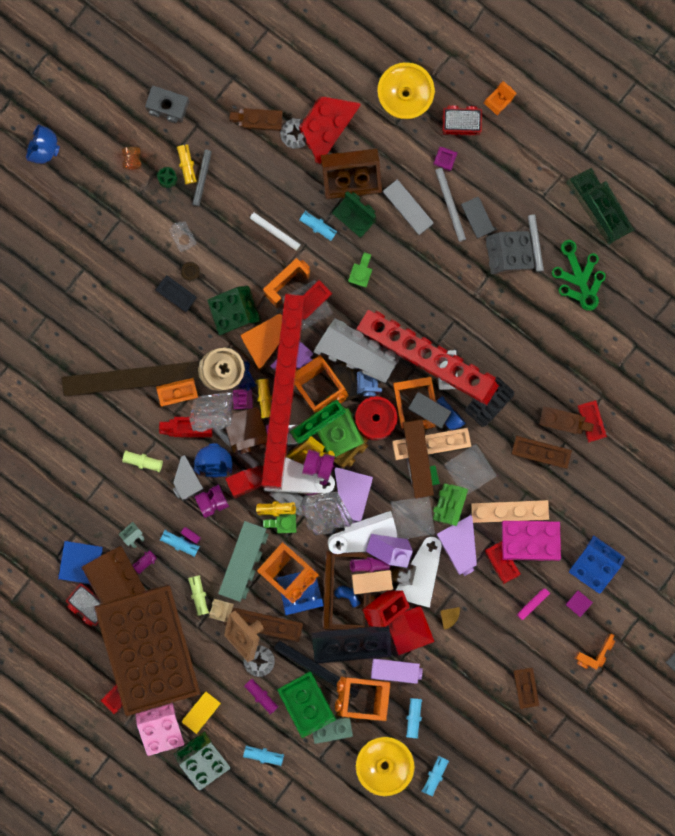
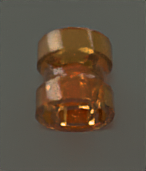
[122,147,142,169]

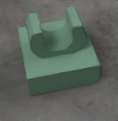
[119,522,144,548]

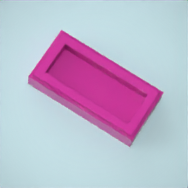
[516,588,550,620]

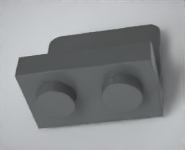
[486,231,535,274]

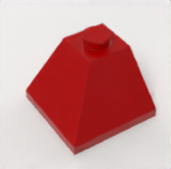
[389,606,435,655]

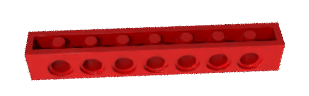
[356,310,499,406]

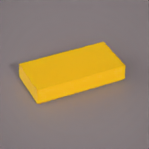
[182,691,221,734]

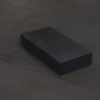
[155,275,197,313]

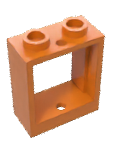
[295,355,349,414]
[393,377,436,430]
[257,542,319,604]
[335,676,390,721]

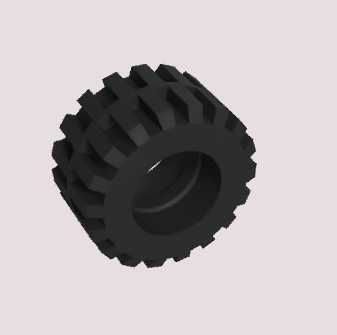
[465,376,515,427]

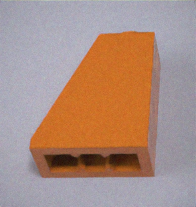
[240,313,282,371]

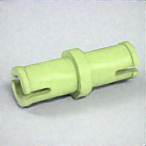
[122,451,163,472]
[188,575,209,616]

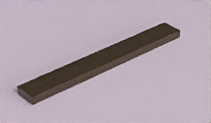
[61,361,201,396]

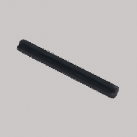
[274,641,359,698]

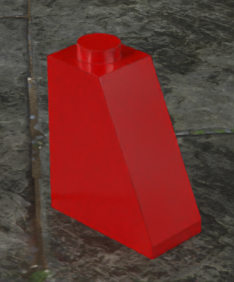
[225,466,264,499]

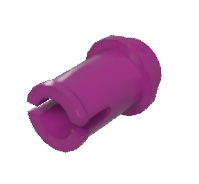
[132,550,157,574]

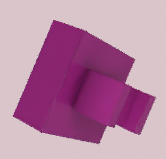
[233,389,253,410]

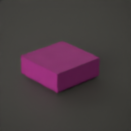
[433,146,457,171]
[181,527,201,544]
[565,590,593,617]

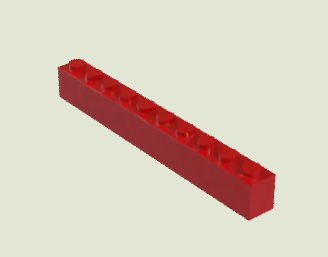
[262,294,305,490]

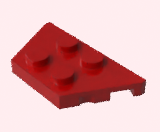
[299,96,361,164]

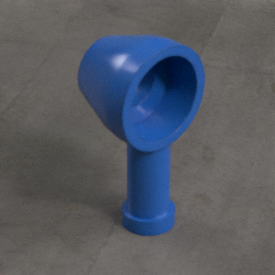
[436,396,466,431]

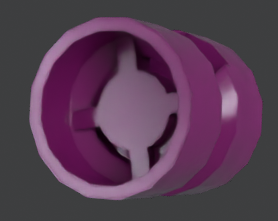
[302,449,335,481]
[194,485,229,518]

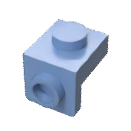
[357,371,382,398]

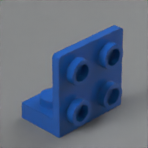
[569,536,625,594]
[277,569,323,615]

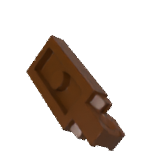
[229,108,283,131]
[539,406,594,434]

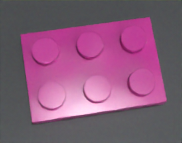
[502,520,561,561]

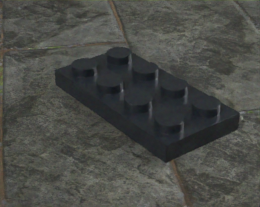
[312,625,392,663]

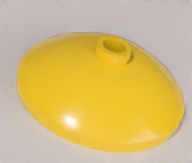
[378,62,435,119]
[356,737,414,796]

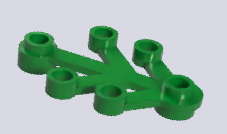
[551,240,606,311]

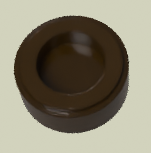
[181,262,200,282]

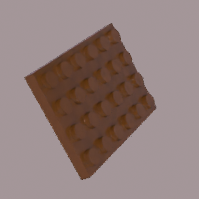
[94,584,200,716]

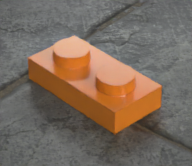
[156,378,198,407]

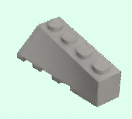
[314,318,401,383]

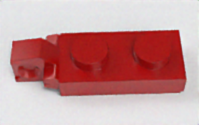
[159,417,213,437]

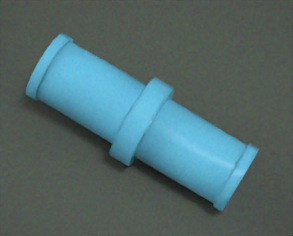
[299,210,337,241]
[160,530,200,557]
[406,698,422,739]
[243,745,284,766]
[422,756,449,797]

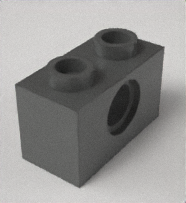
[145,86,189,123]

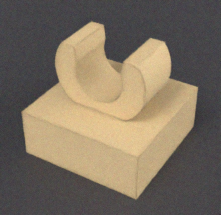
[209,599,233,622]

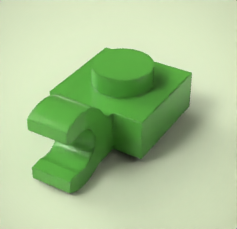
[348,252,372,288]
[263,513,296,533]

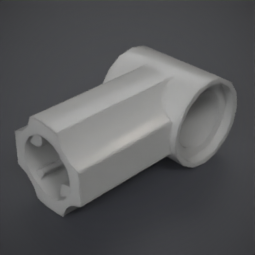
[269,491,309,516]

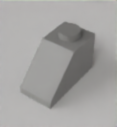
[173,455,204,501]

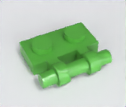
[433,483,468,526]

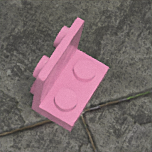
[136,703,184,756]

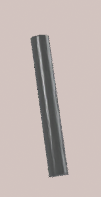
[192,150,212,207]

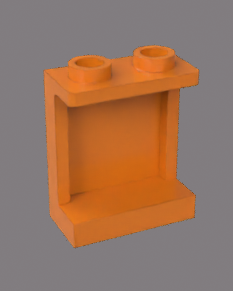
[263,258,310,308]

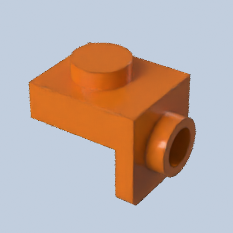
[484,81,517,116]

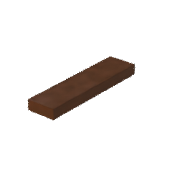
[403,419,434,498]
[224,607,303,642]

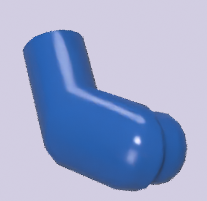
[334,586,362,608]

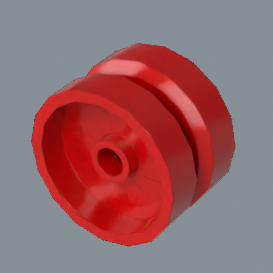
[355,396,397,440]

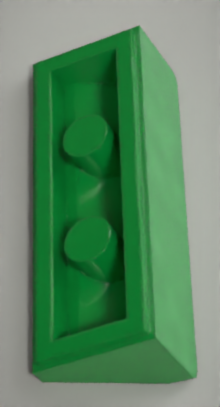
[289,399,346,445]

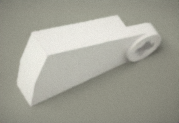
[264,458,335,494]
[328,511,397,554]
[396,537,442,608]

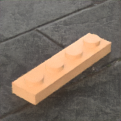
[392,428,471,460]
[471,500,549,523]

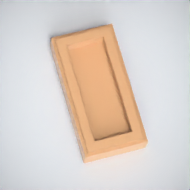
[351,570,393,594]

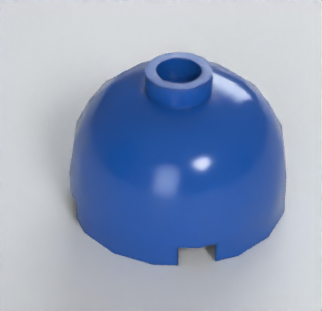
[26,124,60,164]
[194,443,232,478]

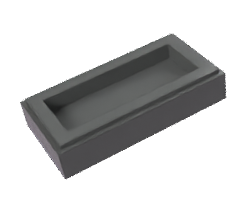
[461,196,495,239]
[408,392,451,428]

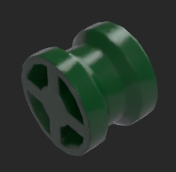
[157,167,177,188]

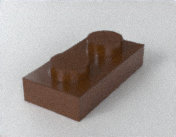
[513,667,539,709]

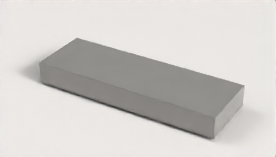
[383,179,434,235]

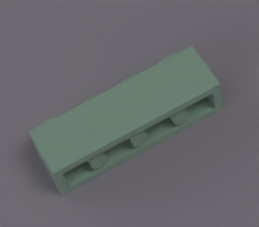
[218,521,269,602]

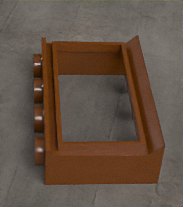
[323,551,376,630]

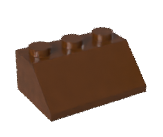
[321,149,382,199]
[81,546,146,604]

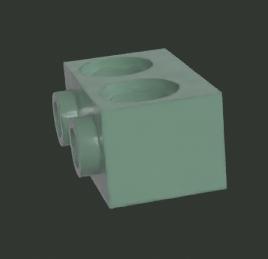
[313,717,353,744]

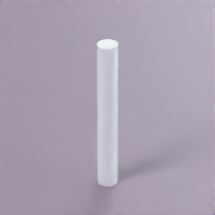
[250,212,301,251]

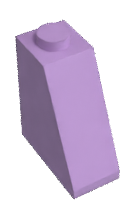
[335,467,373,524]
[436,515,477,576]
[371,658,423,683]

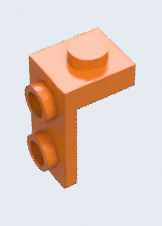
[574,633,615,670]

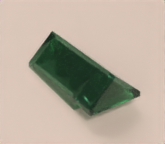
[566,168,634,245]

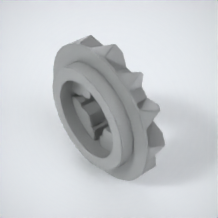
[280,118,307,149]
[244,646,275,677]

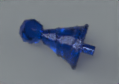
[238,361,257,391]

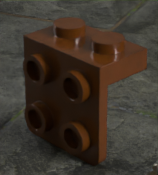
[223,407,268,455]

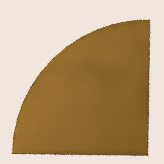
[440,607,460,630]

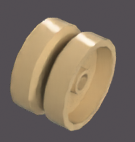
[198,348,245,391]

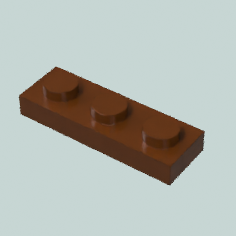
[511,436,572,469]

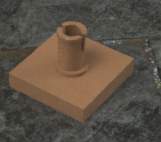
[224,611,264,662]

